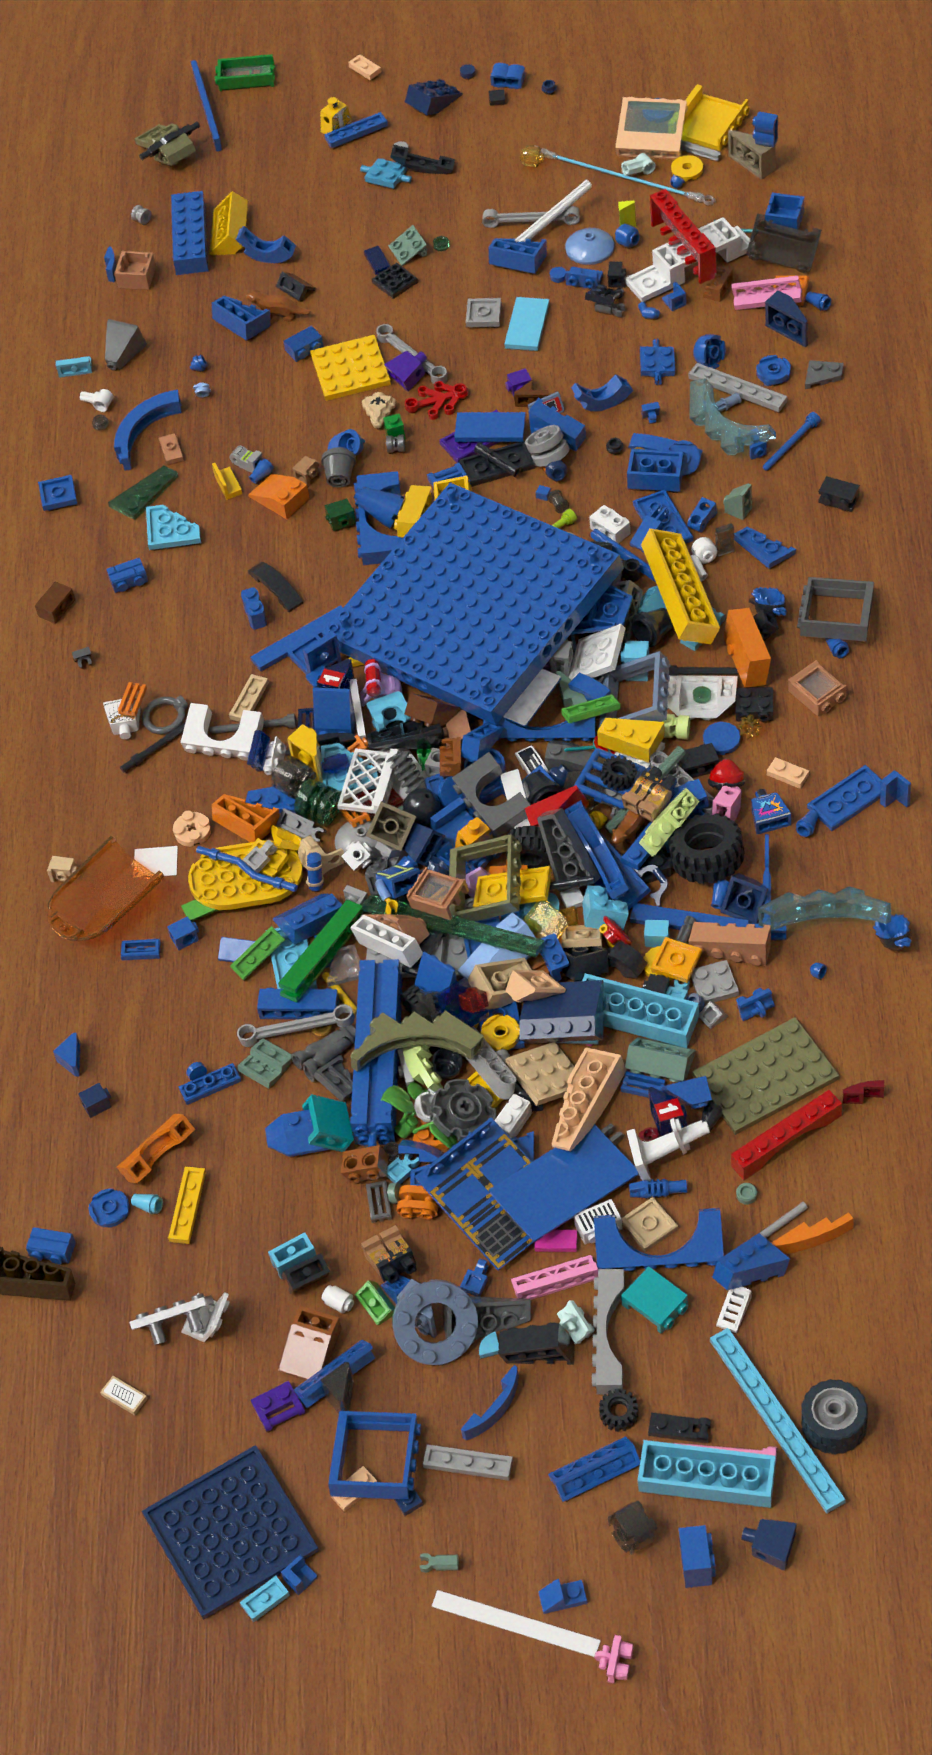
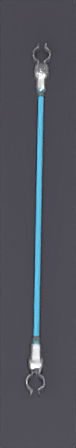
[528,146,716,205]

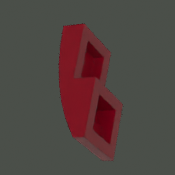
[843,1080,884,1104]

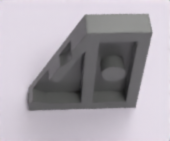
[805,360,843,389]
[313,1055,353,1102]

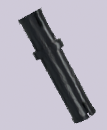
[474,442,521,477]

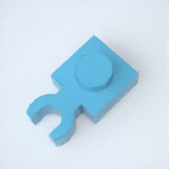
[665,979,689,1000]
[387,1153,420,1184]

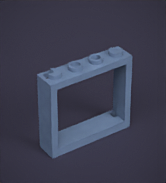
[599,651,670,728]

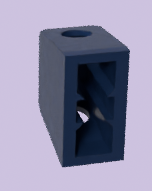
[403,823,445,867]
[741,1519,797,1571]

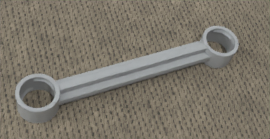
[482,206,580,228]
[376,324,448,384]
[237,1004,355,1047]

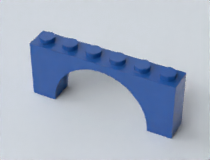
[354,471,403,565]
[594,1208,724,1271]

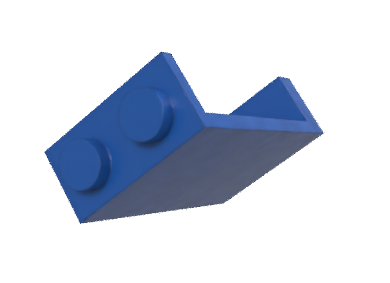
[430,797,503,868]

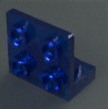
[437,978,490,1027]

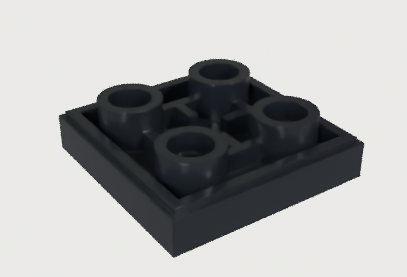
[372,262,418,299]

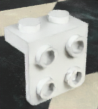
[182,1292,230,1342]

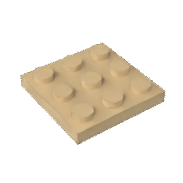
[504,1042,574,1106]

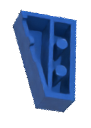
[489,238,547,273]
[212,296,270,340]
[529,398,586,451]
[712,1233,790,1290]

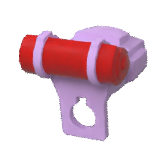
[360,659,402,707]

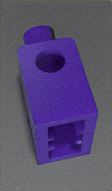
[384,351,427,392]

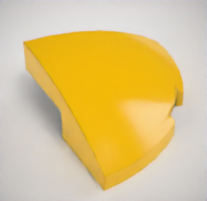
[271,825,303,850]

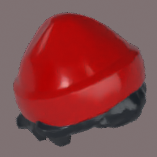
[708,759,745,790]

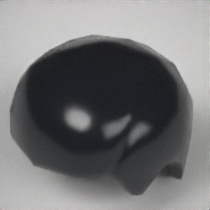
[432,1048,462,1079]

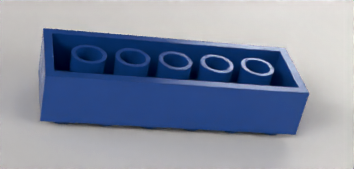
[171,191,208,275]

